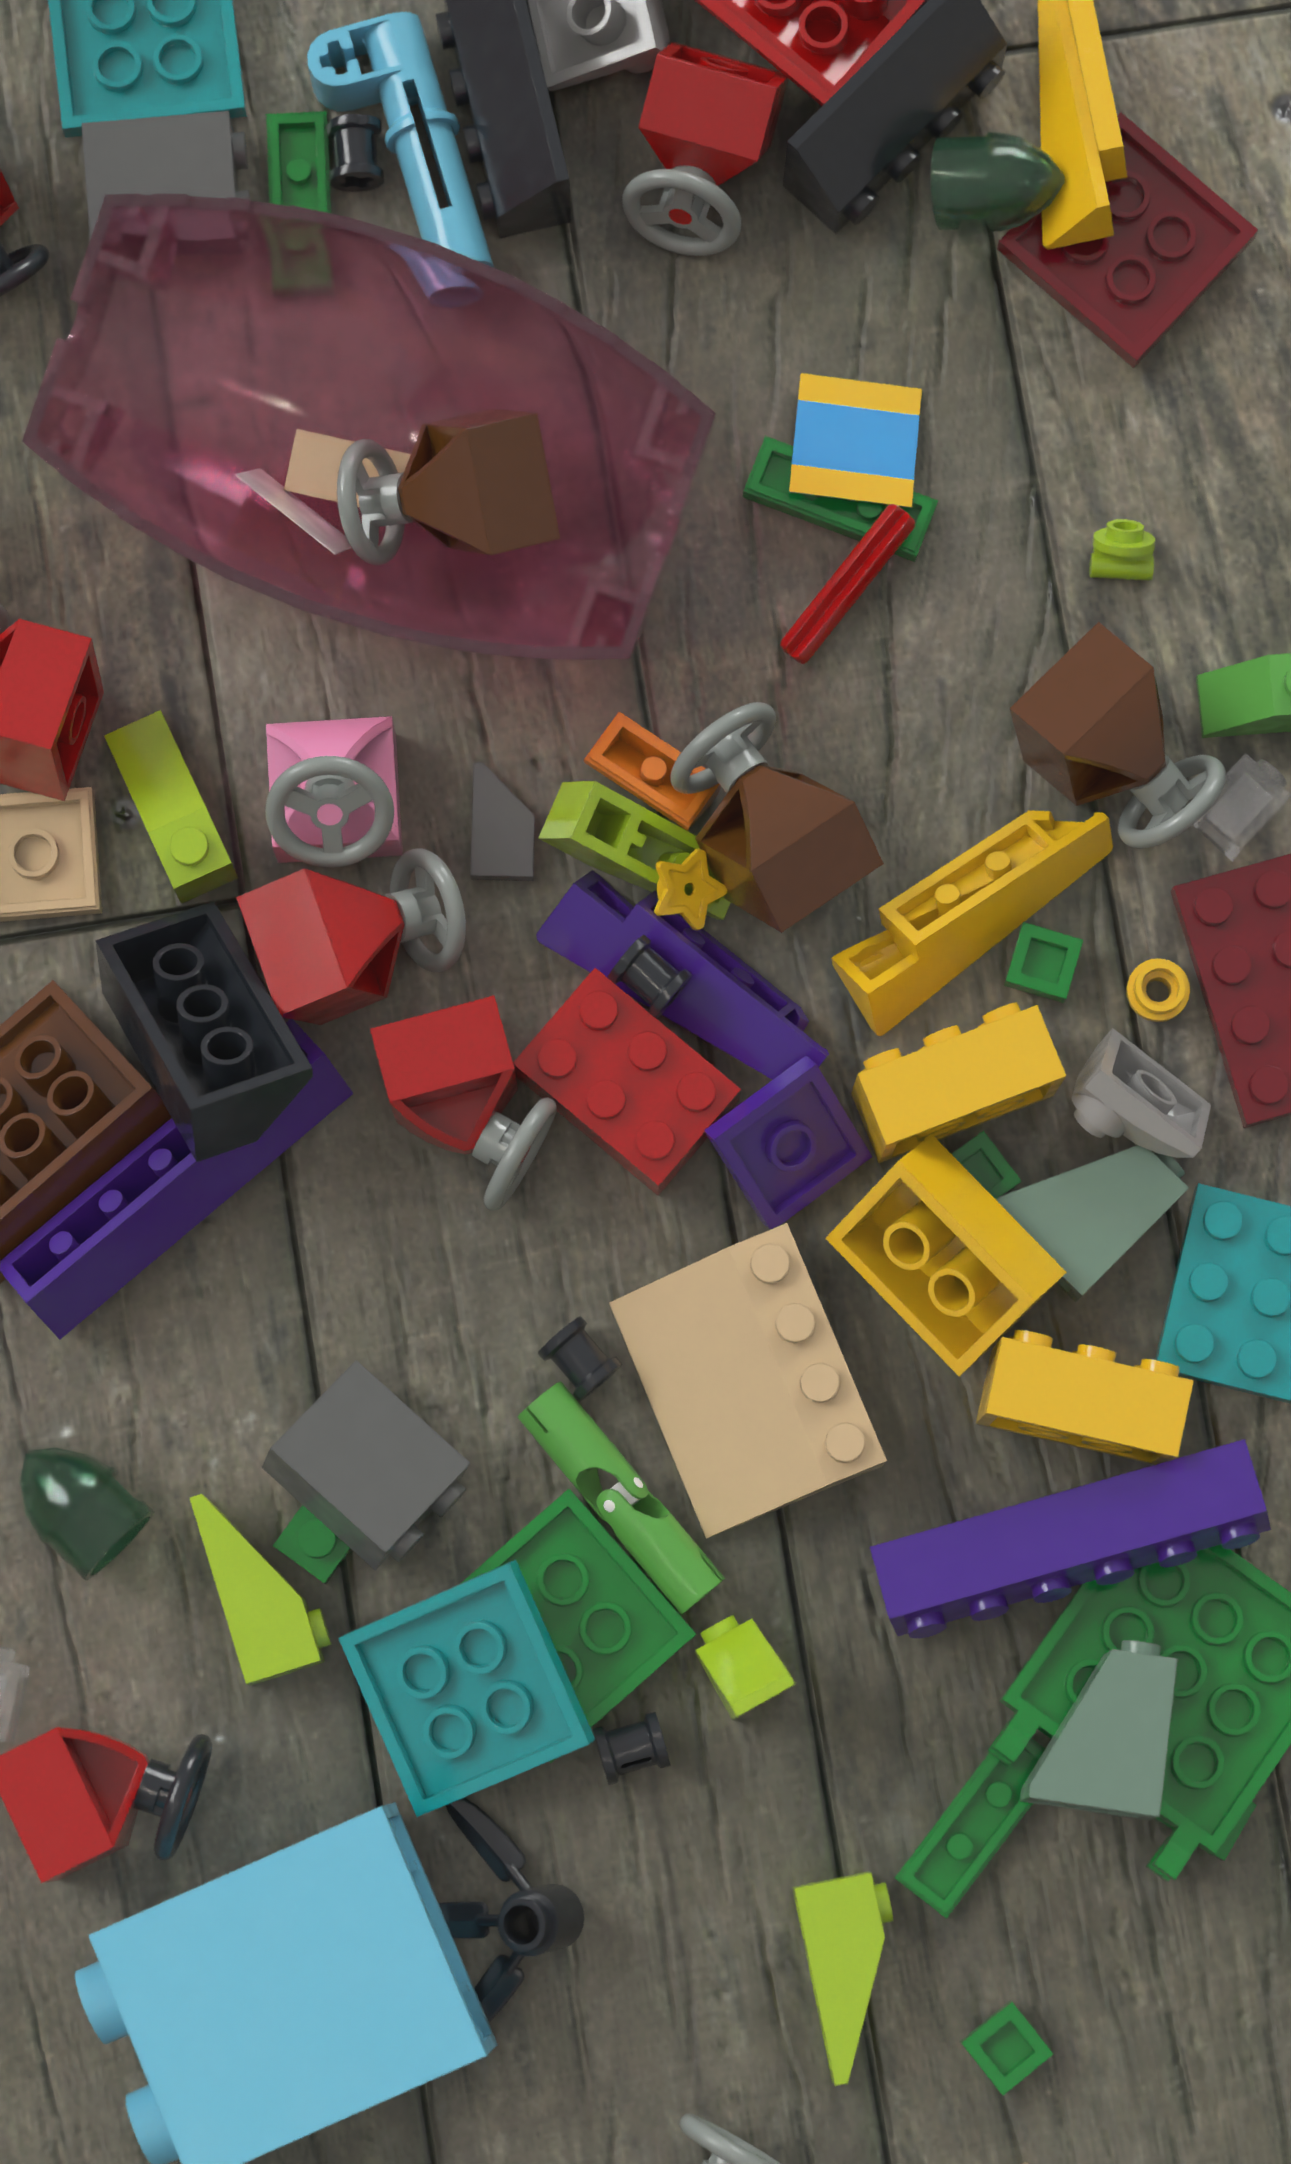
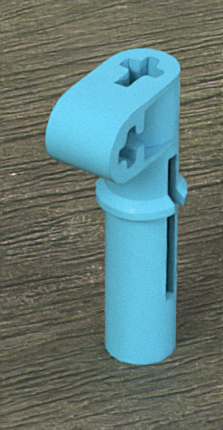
[307,12,494,289]

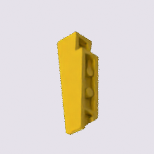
[1038,0,1127,249]
[831,810,1113,1036]

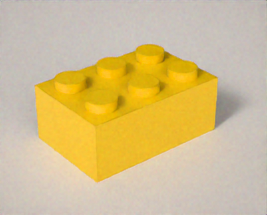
[851,1002,1066,1163]
[825,1134,1067,1376]
[976,1330,1194,1465]

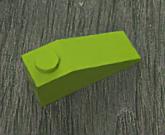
[104,710,238,904]
[538,781,731,920]
[190,1494,332,1686]
[694,1615,795,1720]
[792,1871,893,2086]

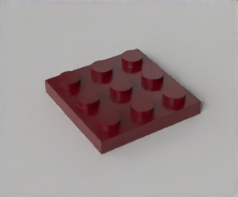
[997,112,1258,368]

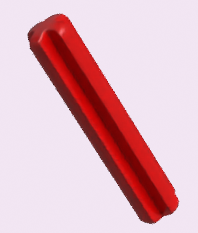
[780,504,915,664]

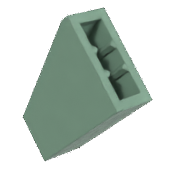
[996,1145,1189,1302]
[1020,1641,1177,1820]

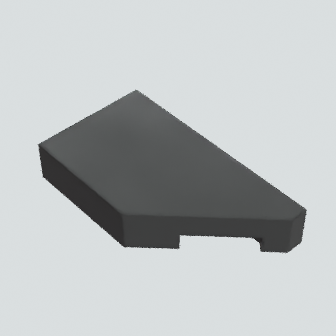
[470,762,535,881]

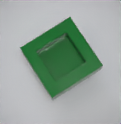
[1004,922,1083,1003]
[952,1130,1021,1199]
[273,1505,351,1584]
[960,2001,1053,2096]

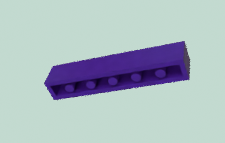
[0,1019,354,1340]
[870,1439,1271,1639]

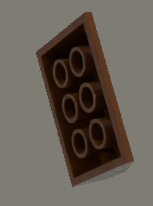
[0,980,172,1284]

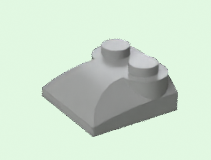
[528,0,669,92]
[1072,1028,1211,1158]

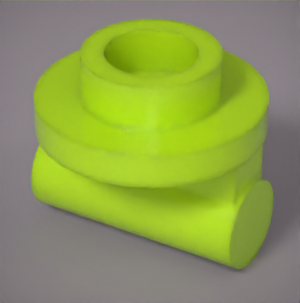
[1089,519,1155,580]

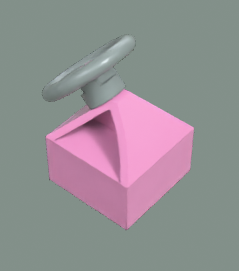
[265,716,403,867]

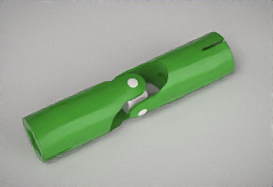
[517,1381,725,1616]

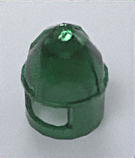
[931,131,1065,232]
[19,1448,154,1581]

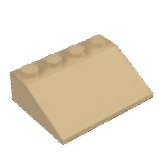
[609,1223,887,1539]

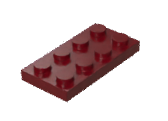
[1171,854,1291,1128]

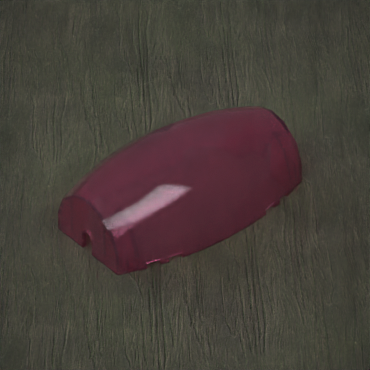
[22,193,716,660]

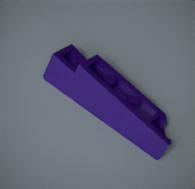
[536,870,829,1080]

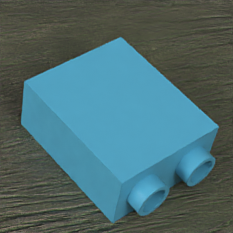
[75,1802,498,2164]

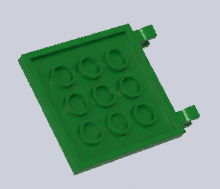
[987,1544,1291,1882]

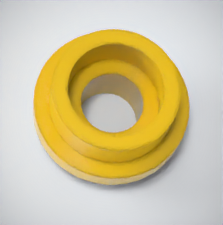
[1126,959,1190,1022]

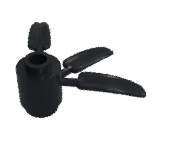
[438,1797,584,2023]

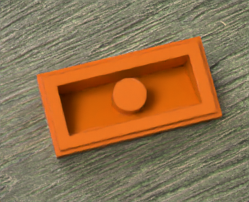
[584,712,721,831]

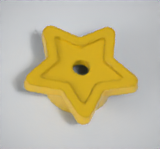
[654,848,728,931]

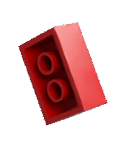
[513,968,741,1196]

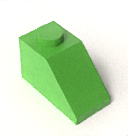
[1196,653,1291,738]

